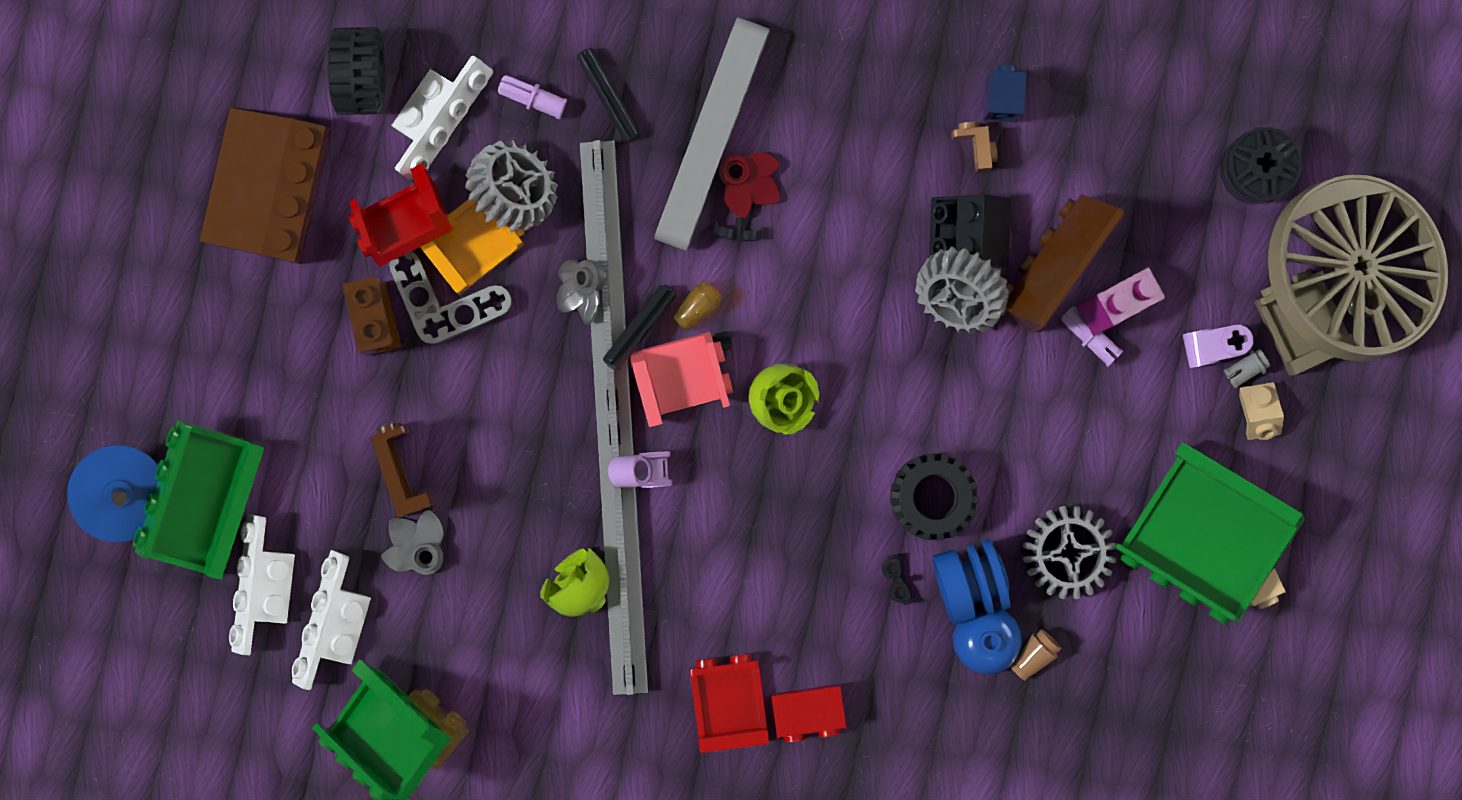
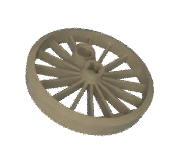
[1268,175,1448,362]

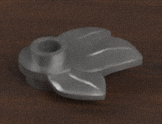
[556,259,606,325]
[381,510,444,575]

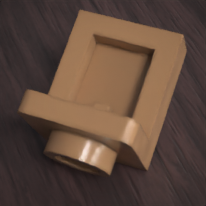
[951,121,997,172]

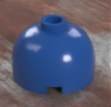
[952,606,1022,675]

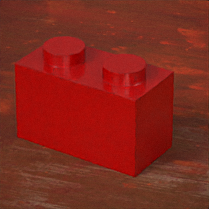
[771,684,846,743]

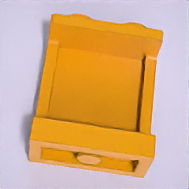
[420,200,525,295]

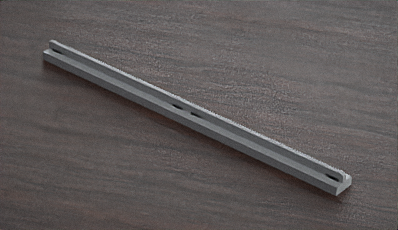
[580,140,648,695]

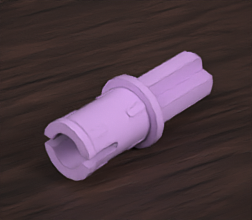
[498,75,568,119]
[1061,306,1124,367]

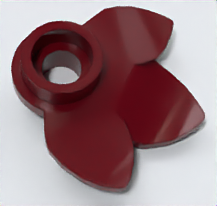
[719,152,780,219]

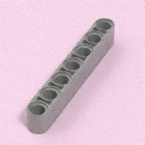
[654,17,770,251]

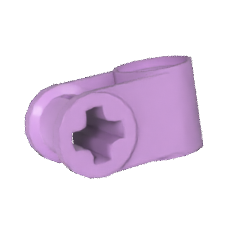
[1183,325,1253,368]
[608,451,673,488]

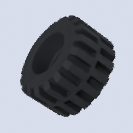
[328,27,386,115]
[890,454,979,541]

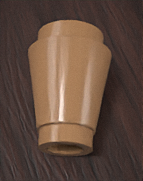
[1010,629,1062,681]

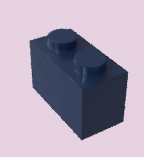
[983,65,1026,123]

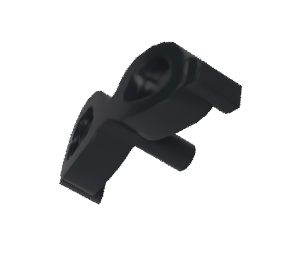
[712,218,765,242]
[881,554,911,605]

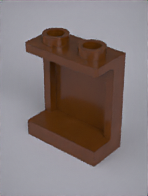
[342,276,402,356]
[370,422,438,517]

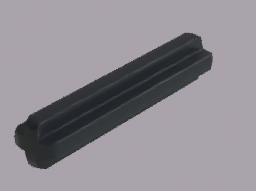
[577,47,640,142]
[603,285,676,370]

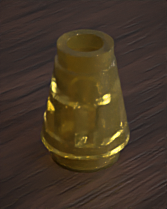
[673,280,724,331]

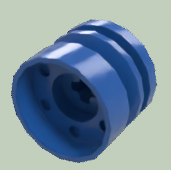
[932,539,1010,625]

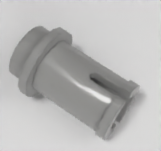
[1223,349,1270,389]

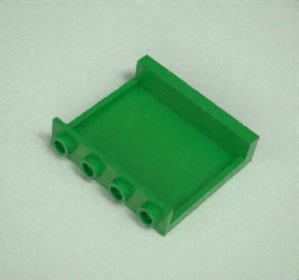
[1115,442,1305,625]

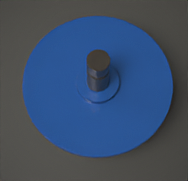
[67,445,158,542]

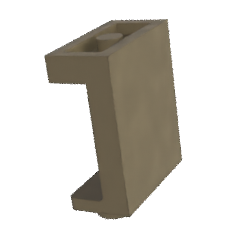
[1254,268,1353,376]

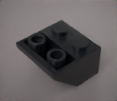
[929,194,1011,268]

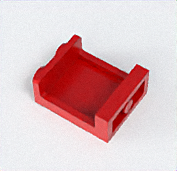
[349,163,454,267]
[689,653,769,753]

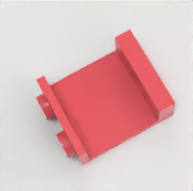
[630,332,733,427]

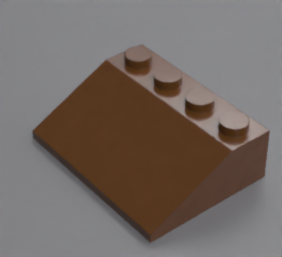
[199,108,331,265]
[1004,195,1125,333]

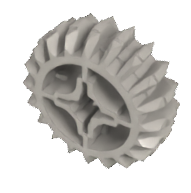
[465,140,558,232]
[915,247,1010,335]
[1023,506,1117,599]

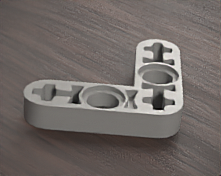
[389,251,512,344]

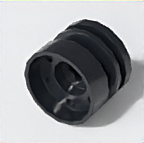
[1220,127,1303,205]

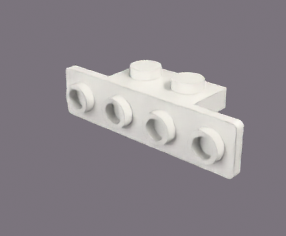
[391,56,493,183]
[229,515,295,655]
[292,550,371,690]

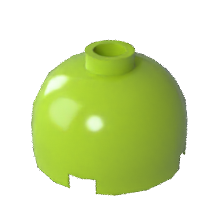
[748,364,819,434]
[540,548,609,617]

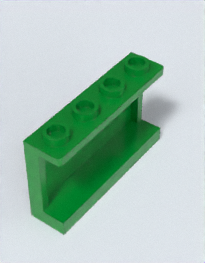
[133,420,264,580]
[312,659,452,800]

